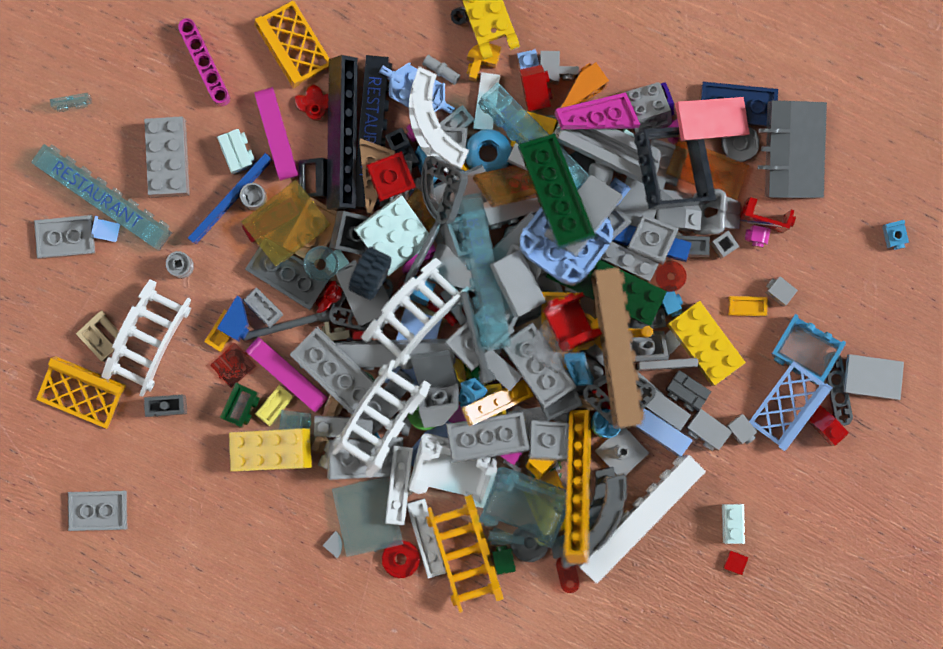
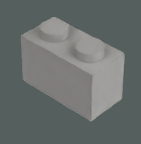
[686,409,732,451]

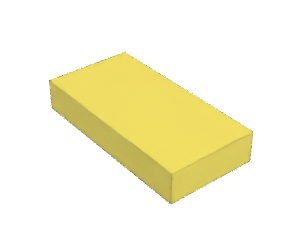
[255,385,294,426]

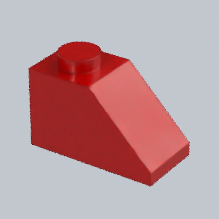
[808,405,849,446]

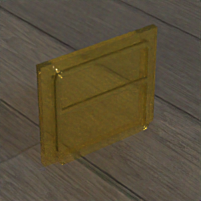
[241,180,331,266]

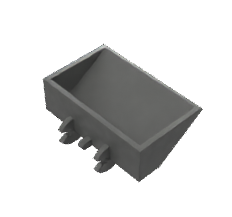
[758,101,827,198]

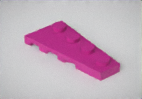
[555,92,640,129]

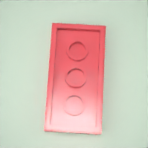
[675,97,750,141]

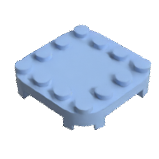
[519,208,613,286]

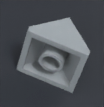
[630,331,669,363]

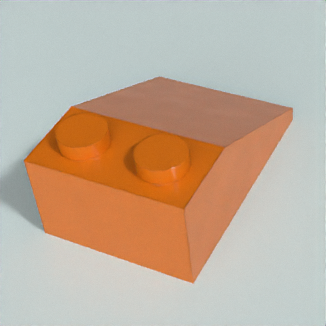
[561,62,609,108]

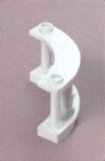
[409,67,469,173]
[361,258,470,368]
[101,279,191,397]
[332,360,430,478]

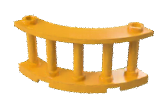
[426,494,504,613]

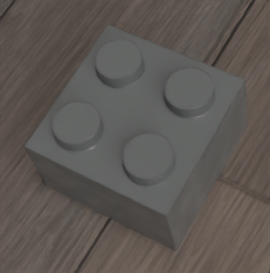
[329,210,369,255]

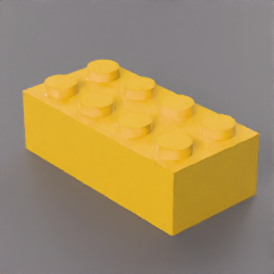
[667,301,746,386]
[229,429,312,471]

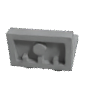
[624,82,672,134]

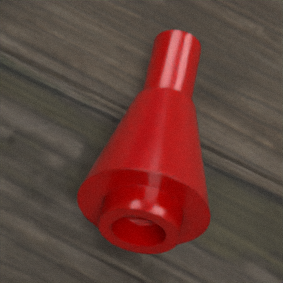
[427,295,458,327]

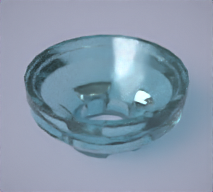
[304,246,339,281]

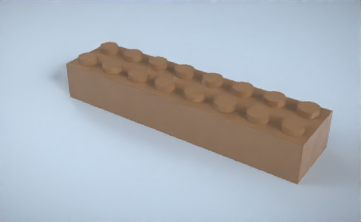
[591,268,644,429]

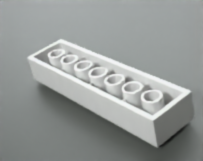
[578,455,706,584]

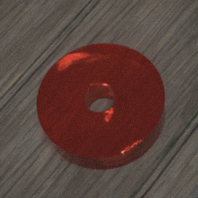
[655,261,687,292]

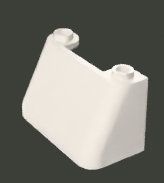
[409,433,497,508]

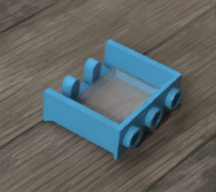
[772,314,846,385]

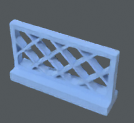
[749,361,832,451]

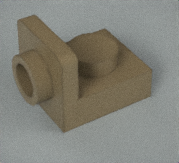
[322,322,352,340]

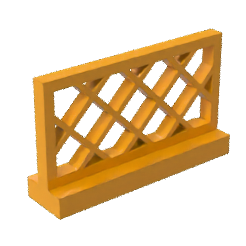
[254,0,330,89]
[36,356,126,429]

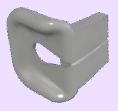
[693,189,741,235]

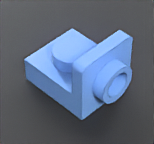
[517,49,539,69]

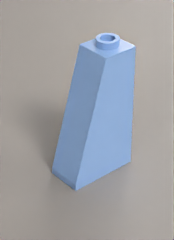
[634,408,692,456]

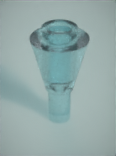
[488,527,525,546]

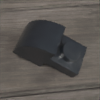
[385,127,420,168]

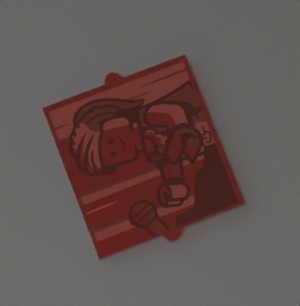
[210,343,256,389]

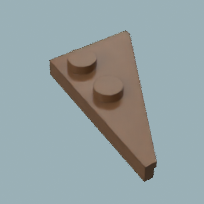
[359,138,395,215]

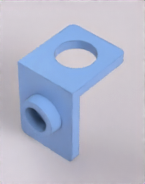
[91,216,120,242]

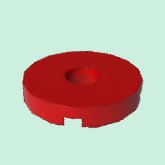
[382,540,420,579]

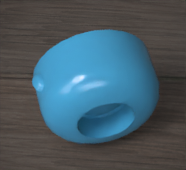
[465,129,512,177]

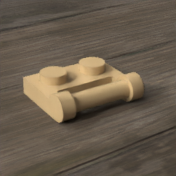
[76,311,119,362]

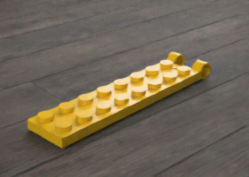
[462,0,520,59]

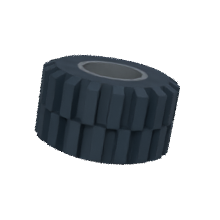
[349,246,392,300]

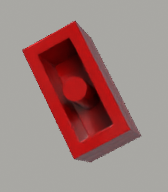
[519,65,553,111]

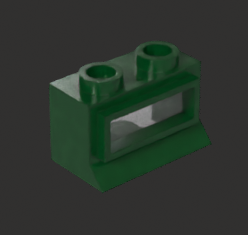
[220,383,260,428]

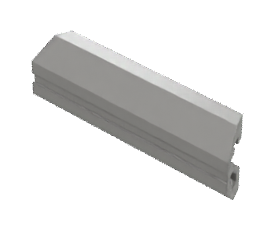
[553,123,661,183]

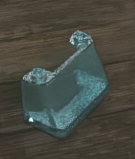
[479,467,567,548]

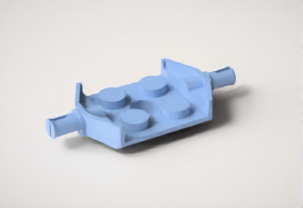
[379,63,455,114]

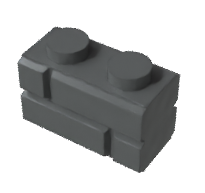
[665,370,711,412]
[144,394,187,417]

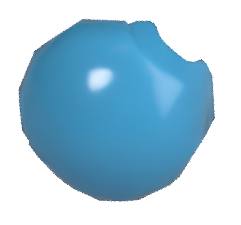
[591,408,621,438]

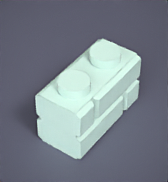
[217,129,255,175]
[722,504,745,544]

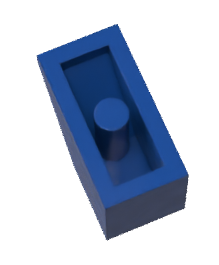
[217,296,249,342]

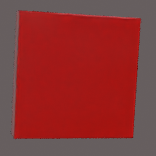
[366,151,416,201]

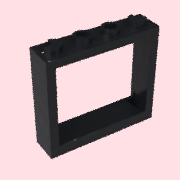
[634,127,716,210]

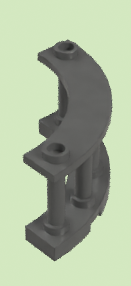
[550,467,627,568]

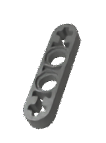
[823,352,853,426]

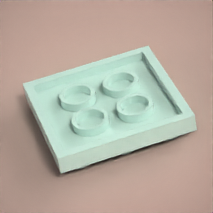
[354,194,434,276]

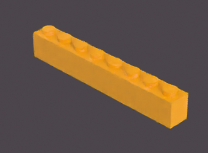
[565,410,591,564]

